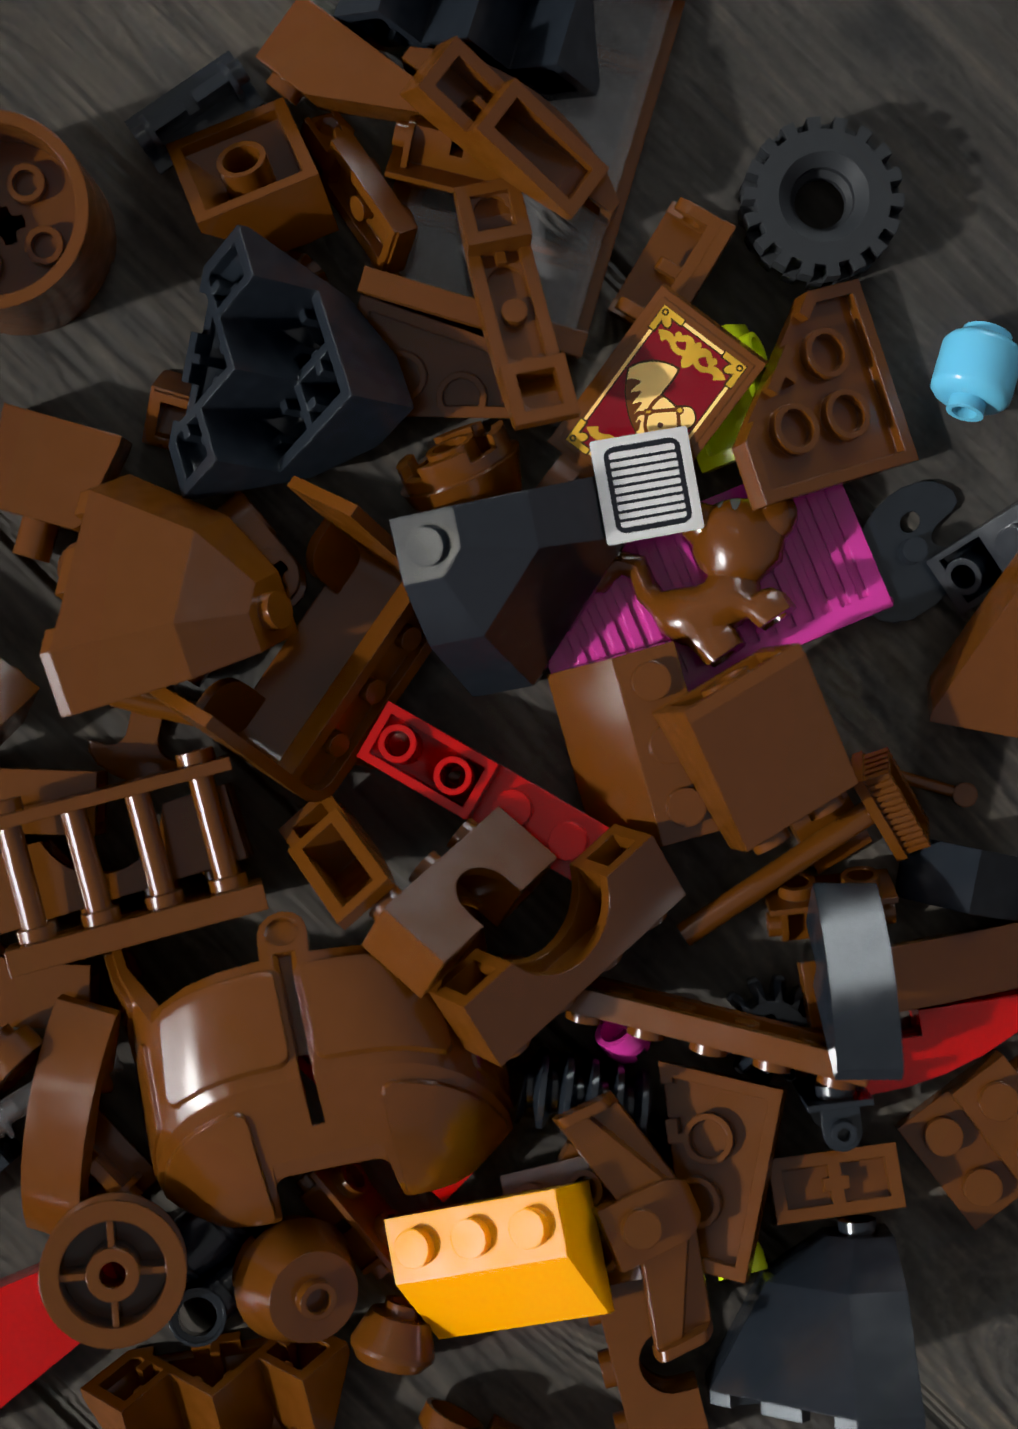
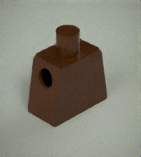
[0,403,132,563]

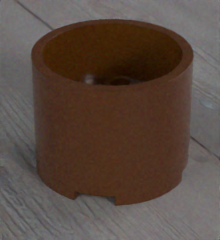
[0,109,117,336]

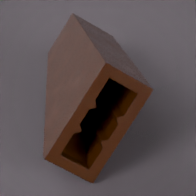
[927,552,1018,738]

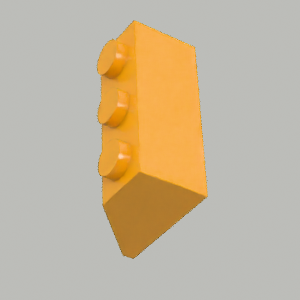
[384,1180,615,1339]

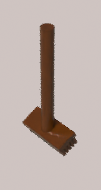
[676,747,931,946]

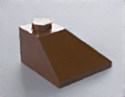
[166,97,339,252]

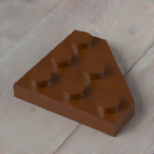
[732,278,919,511]

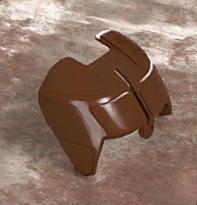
[104,904,514,1228]

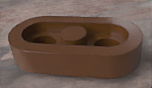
[0,1024,43,1098]

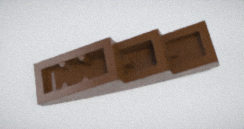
[797,921,1018,1028]

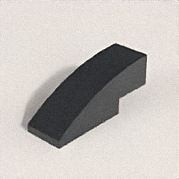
[806,883,904,1080]

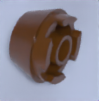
[396,420,522,513]
[232,1215,358,1343]

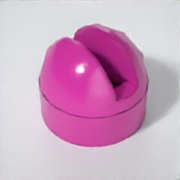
[595,1021,651,1064]

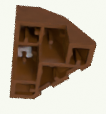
[39,474,298,718]
[80,1331,350,1429]

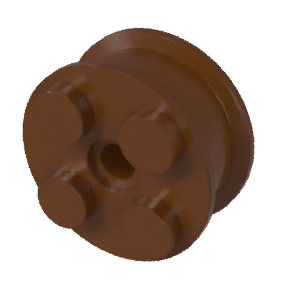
[38,1192,188,1349]

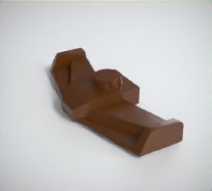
[552,1090,714,1363]

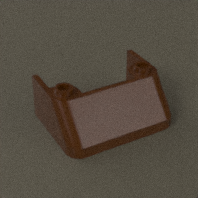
[148,475,432,802]

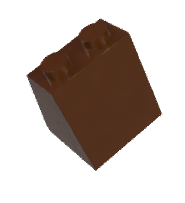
[653,643,859,855]

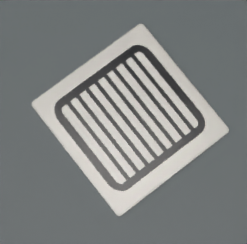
[589,426,704,545]

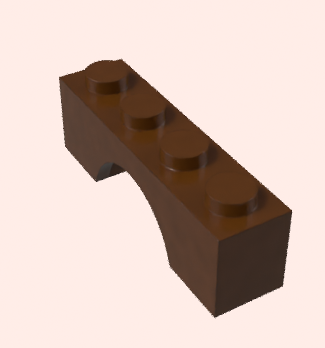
[0,783,255,934]
[429,824,686,1067]

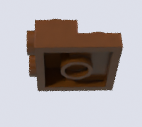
[894,1049,1018,1231]

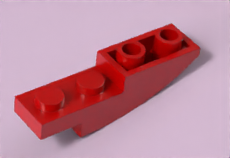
[357,701,610,880]

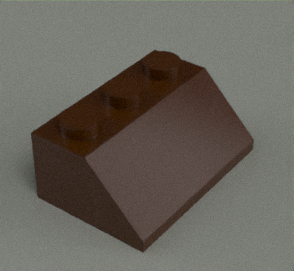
[546,640,720,847]

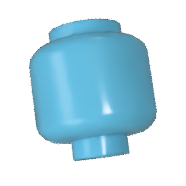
[930,321,1018,422]

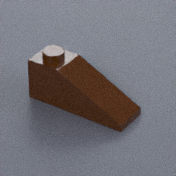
[255,0,427,122]

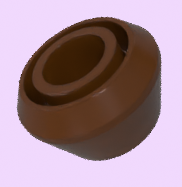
[350,1295,435,1375]

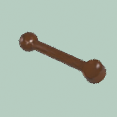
[850,753,978,808]

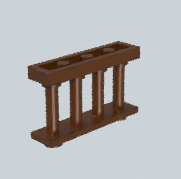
[0,746,269,978]

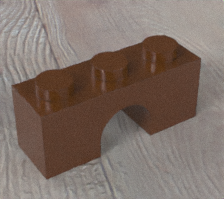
[362,806,557,998]
[588,1279,709,1429]

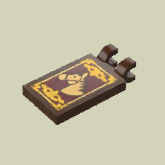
[536,284,768,488]

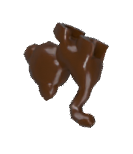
[595,498,798,668]

